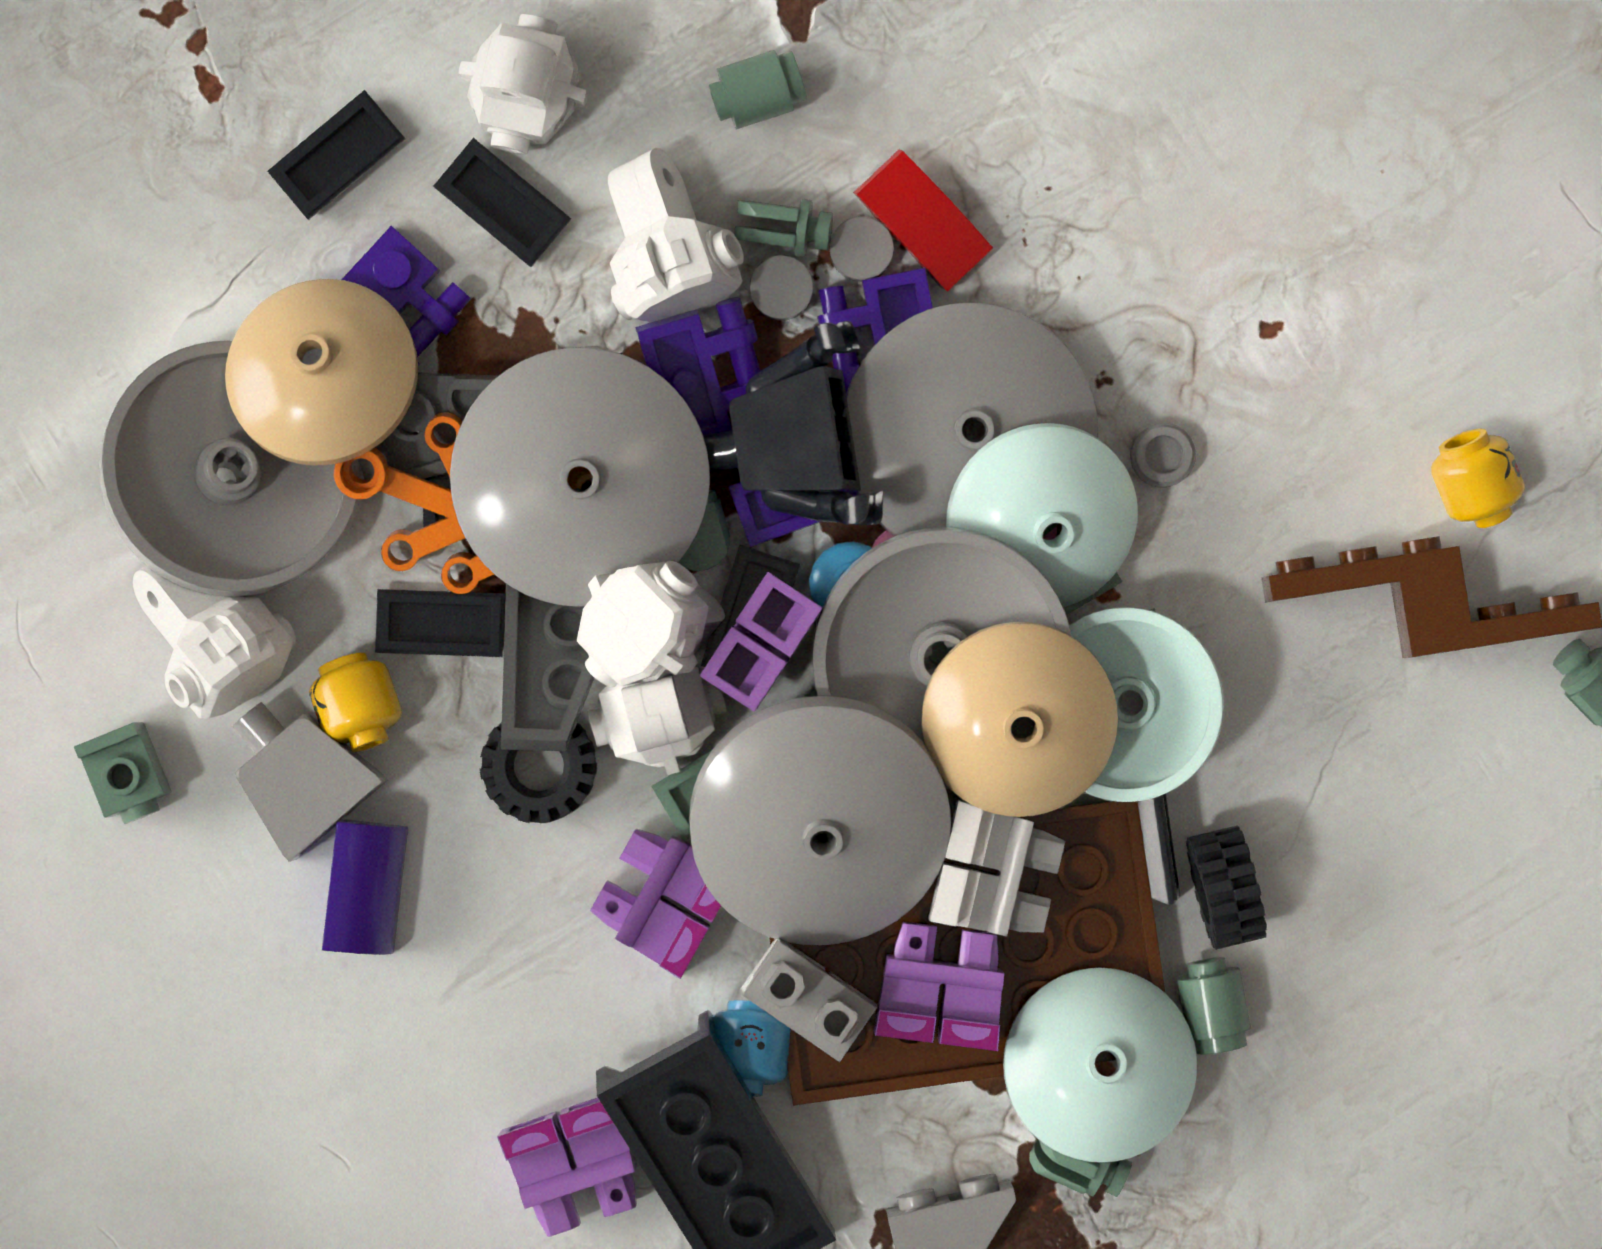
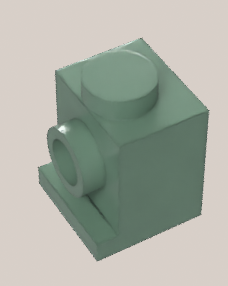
[74,722,172,824]

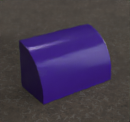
[322,819,408,955]

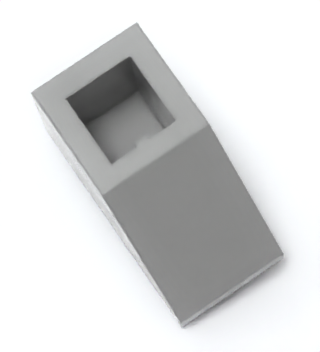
[886,1174,1016,1249]

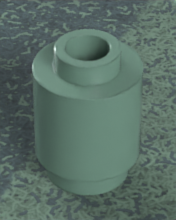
[709,50,807,130]
[1177,957,1251,1055]

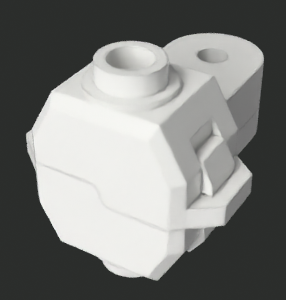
[459,14,588,155]
[608,148,744,322]
[577,560,725,687]
[133,566,296,719]
[588,666,727,775]

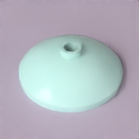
[946,423,1138,608]
[1069,608,1224,802]
[1003,968,1197,1162]

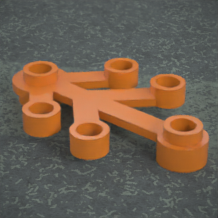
[334,412,494,594]

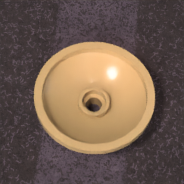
[225,279,418,465]
[921,622,1118,817]

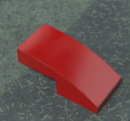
[853,149,993,292]

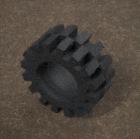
[479,722,597,824]
[1186,825,1267,950]

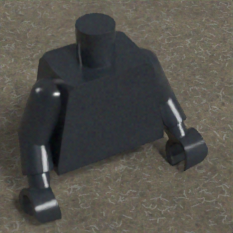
[703,321,883,525]

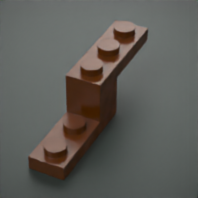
[1261,536,1602,658]

